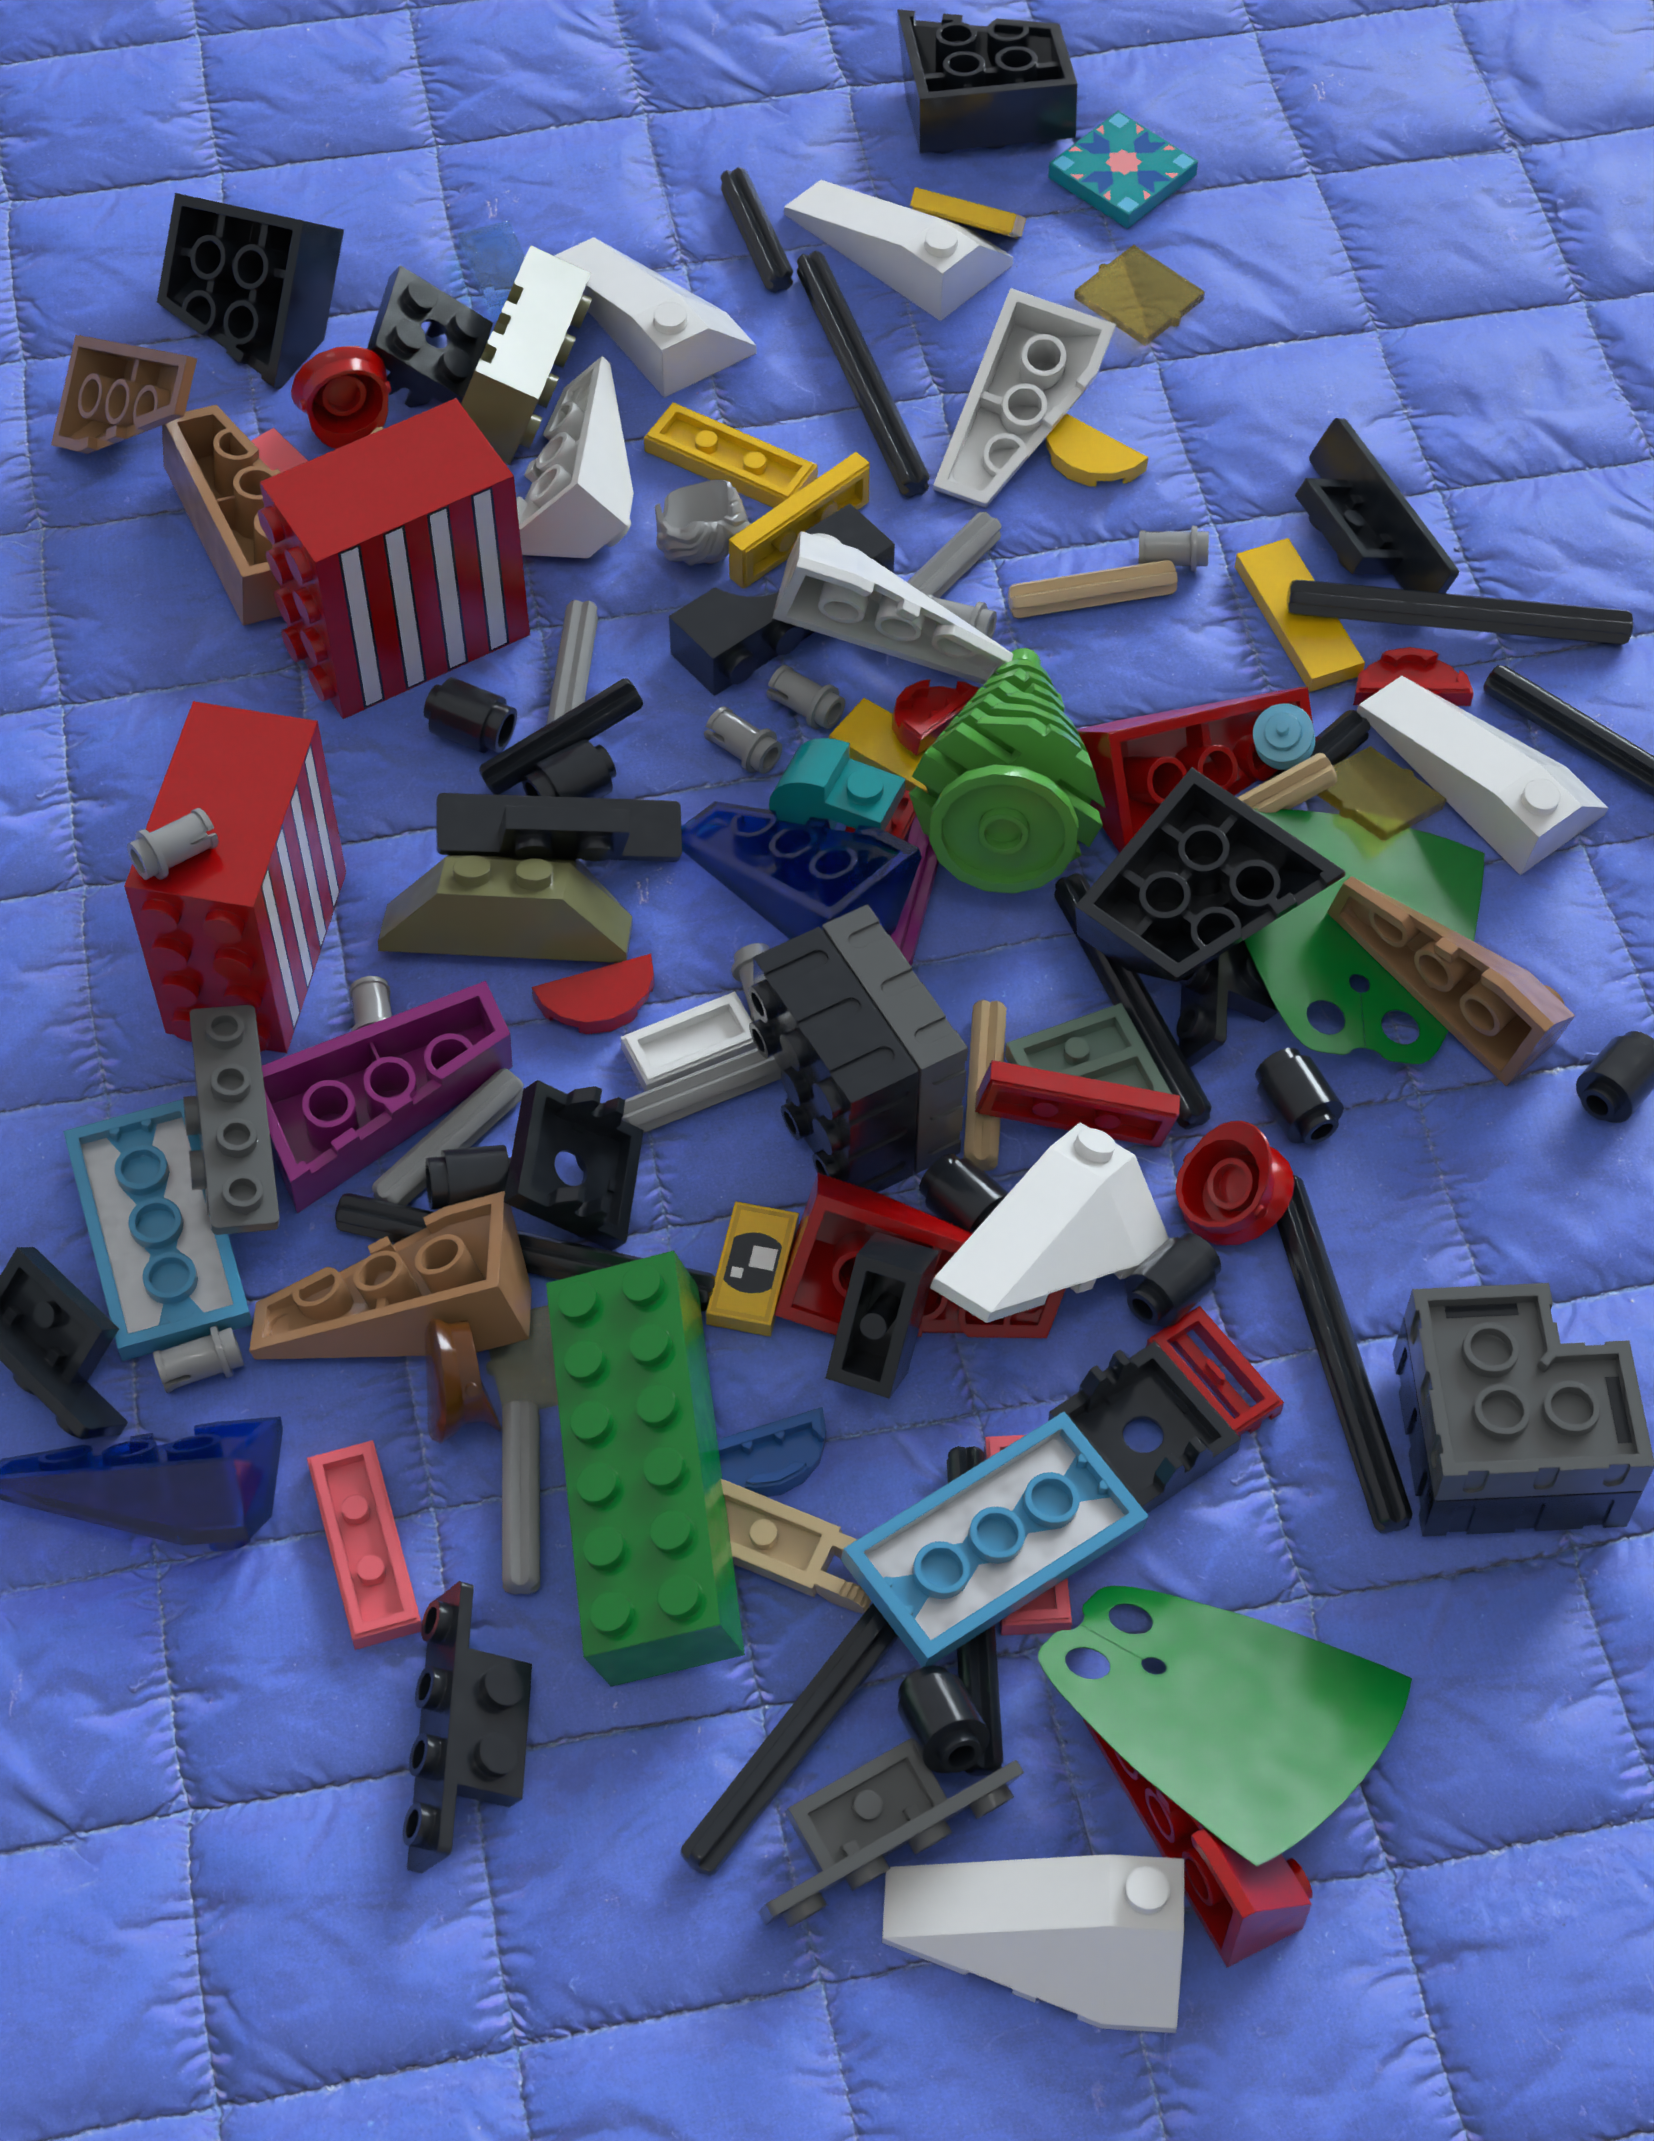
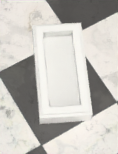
[621,992,756,1091]

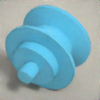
[1253,704,1316,770]

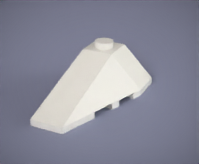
[930,1122,1169,1323]
[882,1854,1184,2033]

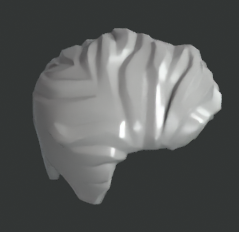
[655,480,751,566]

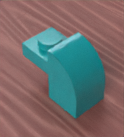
[769,738,905,846]

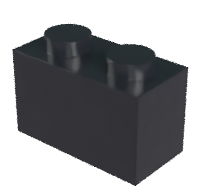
[825,1232,939,1399]

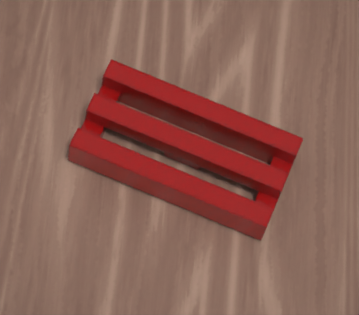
[1146,1306,1284,1437]

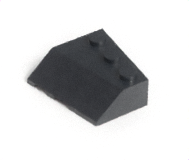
[897,9,1078,154]
[157,193,344,389]
[1075,767,1345,982]

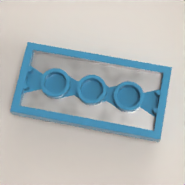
[63,1099,253,1361]
[841,1412,1149,1667]

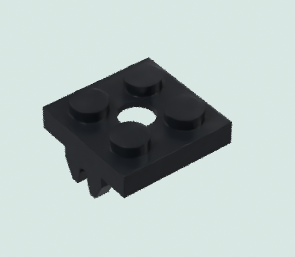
[367,265,493,408]
[503,1080,644,1251]
[1048,1341,1241,1513]

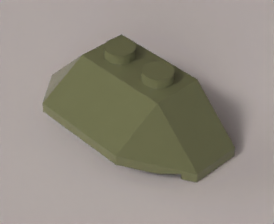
[378,855,632,963]

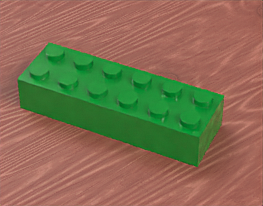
[546,1251,745,1687]

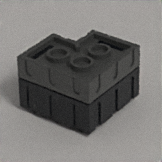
[748,904,968,1193]
[1393,1283,1654,1537]

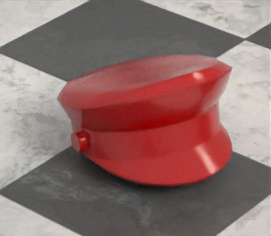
[291,346,391,449]
[1175,1121,1294,1245]

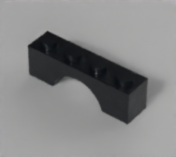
[669,503,895,696]

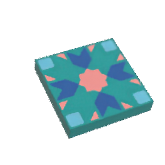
[1048,111,1198,229]

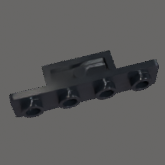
[1295,418,1459,593]
[436,793,682,862]
[1176,940,1278,1067]
[0,1247,128,1439]
[403,1581,532,1873]

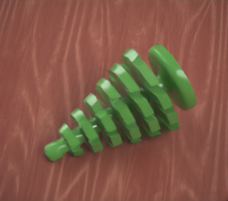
[909,648,1106,894]

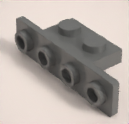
[183,1005,279,1235]
[759,1738,1024,1928]

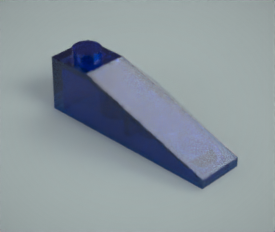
[681,801,922,940]
[0,1416,283,1551]

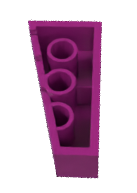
[262,981,513,1214]

